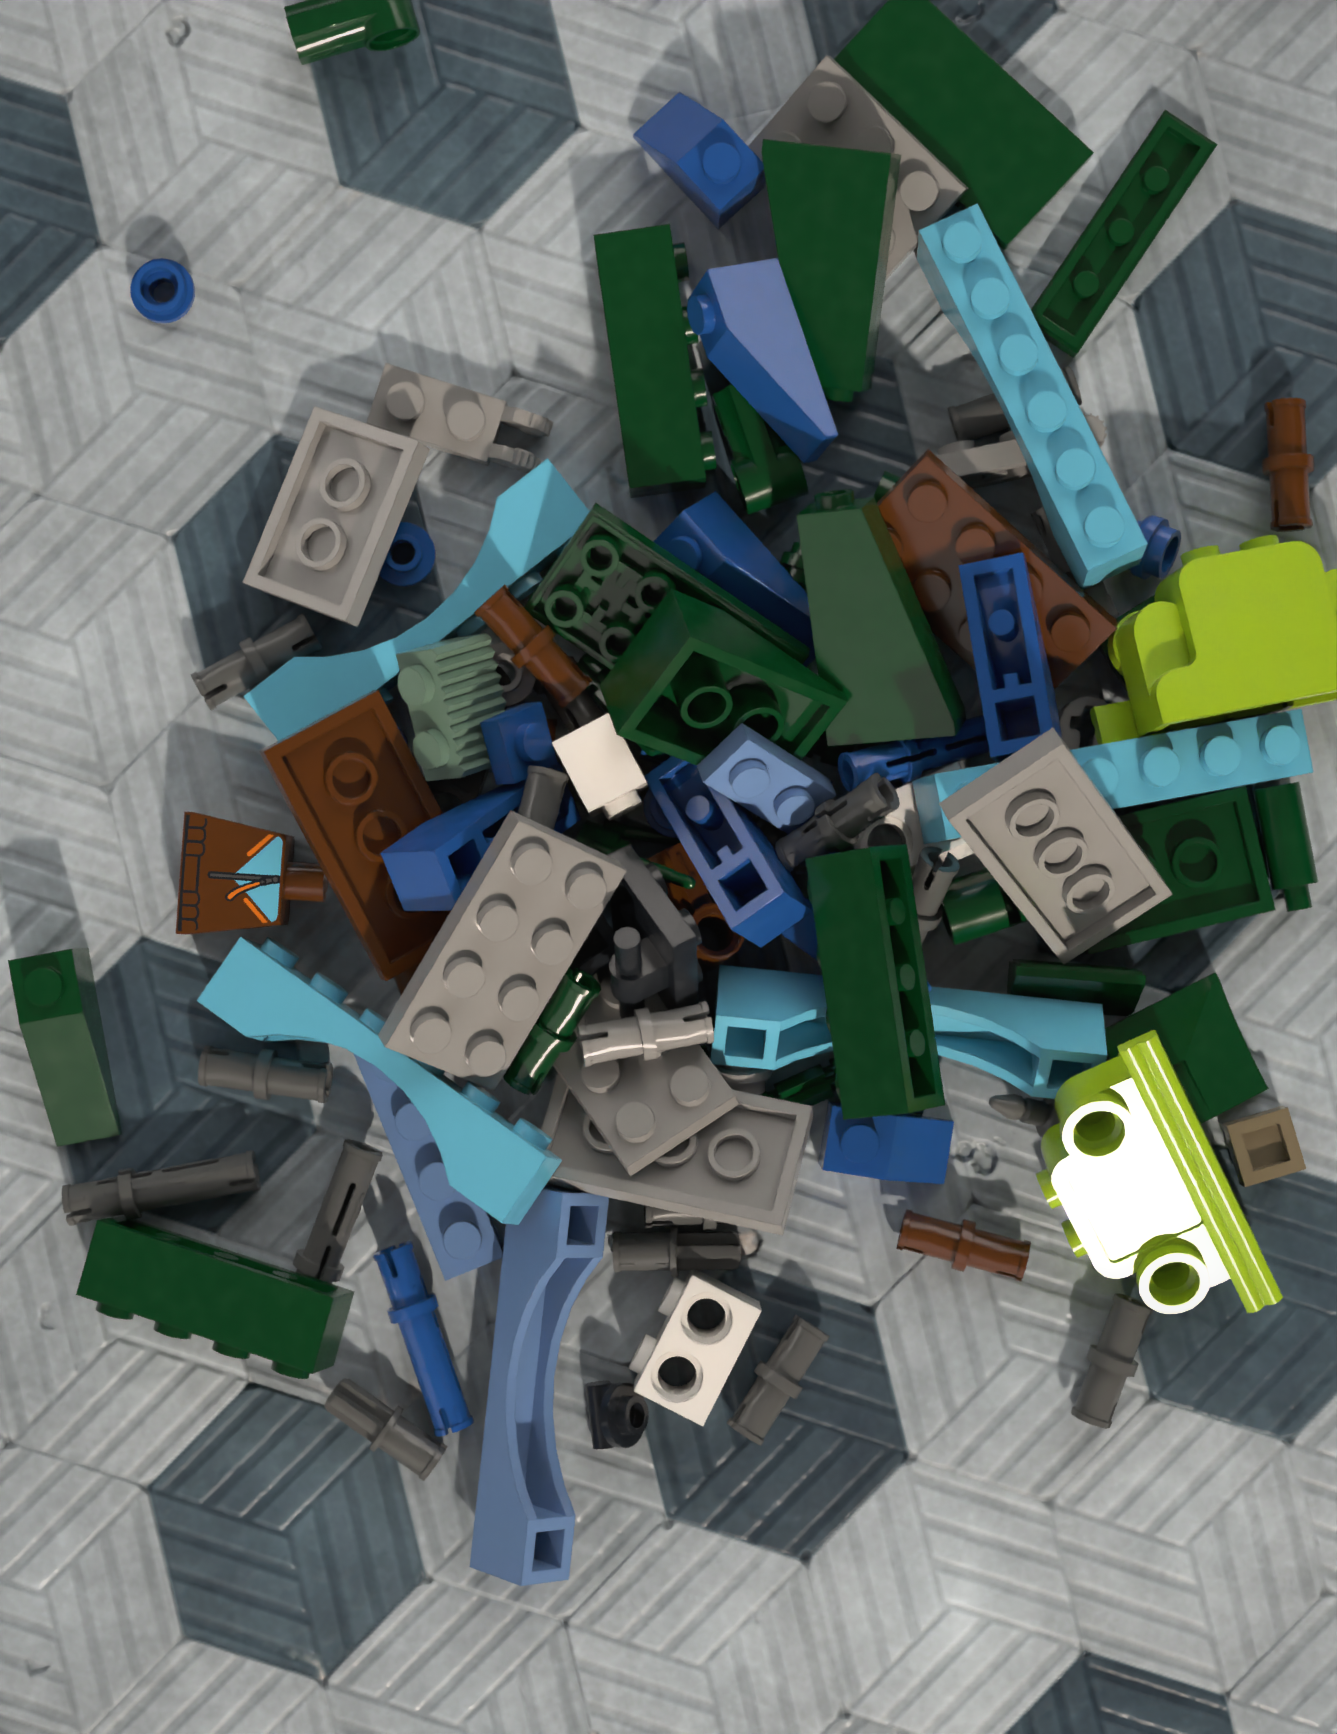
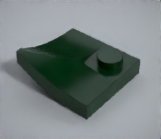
[1105,972,1269,1124]

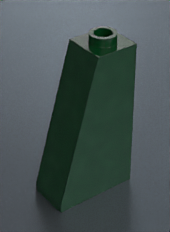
[761,139,901,402]
[796,489,966,746]

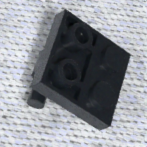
[608,844,703,1018]

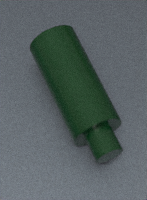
[1253,782,1318,912]

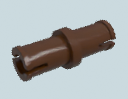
[1262,398,1315,532]
[474,584,593,709]
[896,1209,1031,1282]

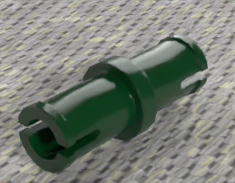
[503,967,602,1095]

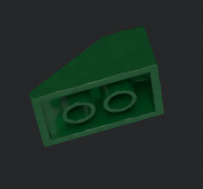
[600,589,848,765]

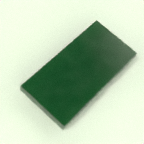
[834,0,1094,251]
[524,502,810,670]

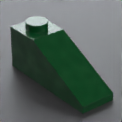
[8,948,122,1147]

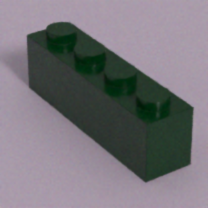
[593,224,716,498]
[805,844,945,1120]
[76,1216,355,1379]

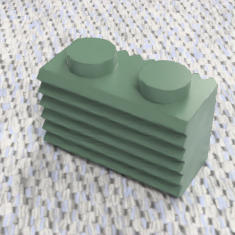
[396,633,507,781]

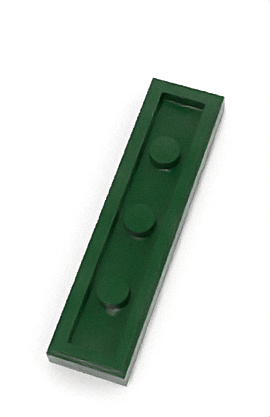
[1031,110,1218,358]

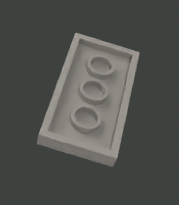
[939,728,1172,965]
[378,810,627,1091]
[541,1073,813,1235]

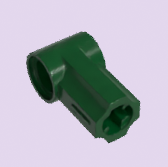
[284,0,420,65]
[712,384,809,514]

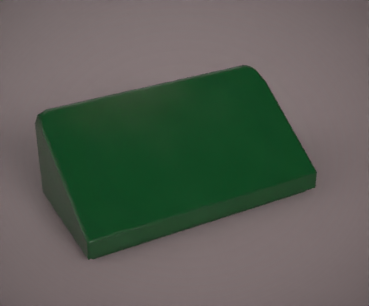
[1007,959,1146,1016]

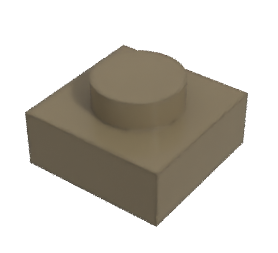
[1222,1106,1306,1187]

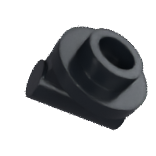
[585,1381,649,1449]

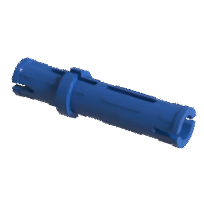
[838,715,989,792]
[373,1241,474,1437]

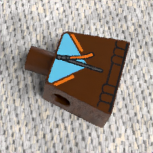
[176,812,328,935]

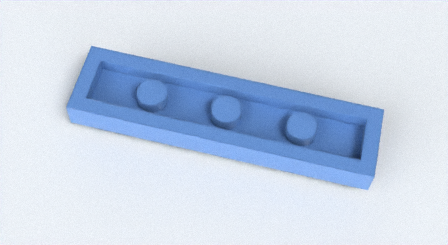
[353,1053,503,1281]

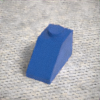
[633,92,766,230]
[818,1101,954,1184]

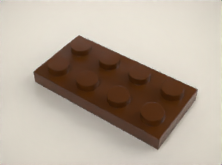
[877,449,1117,690]
[259,690,451,981]

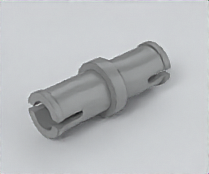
[577,1001,714,1067]

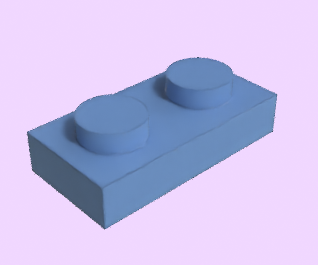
[697,723,836,834]

